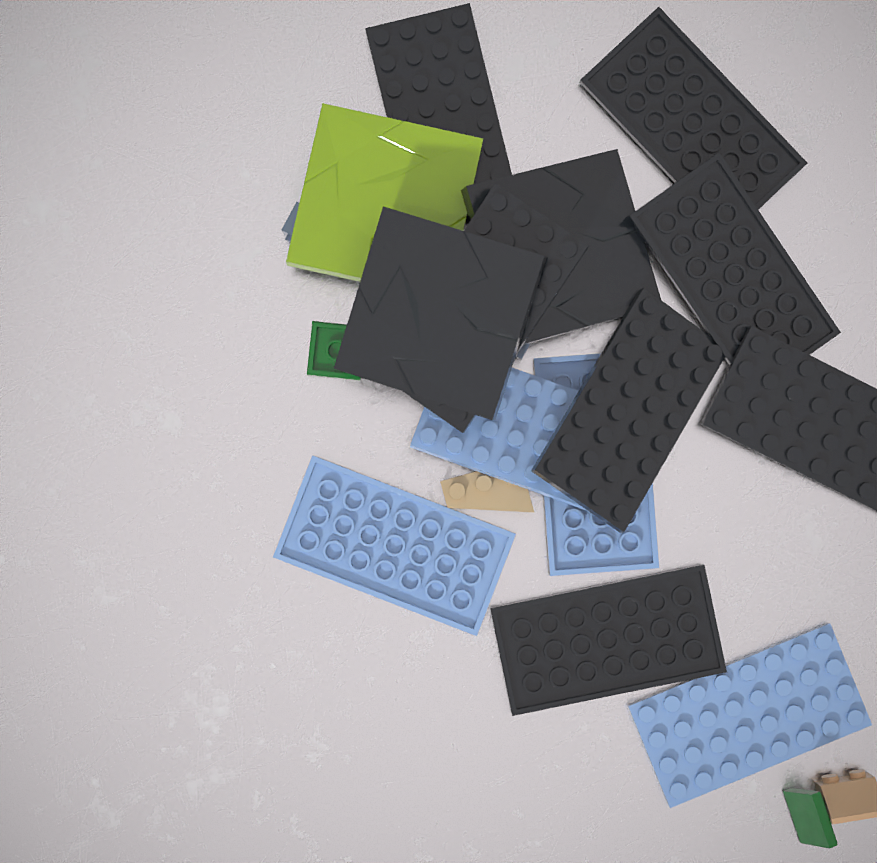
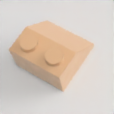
[814,769,877,825]

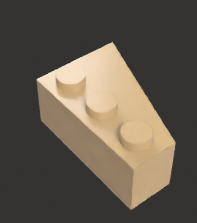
[440,471,534,512]

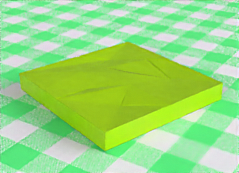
[286,103,483,282]

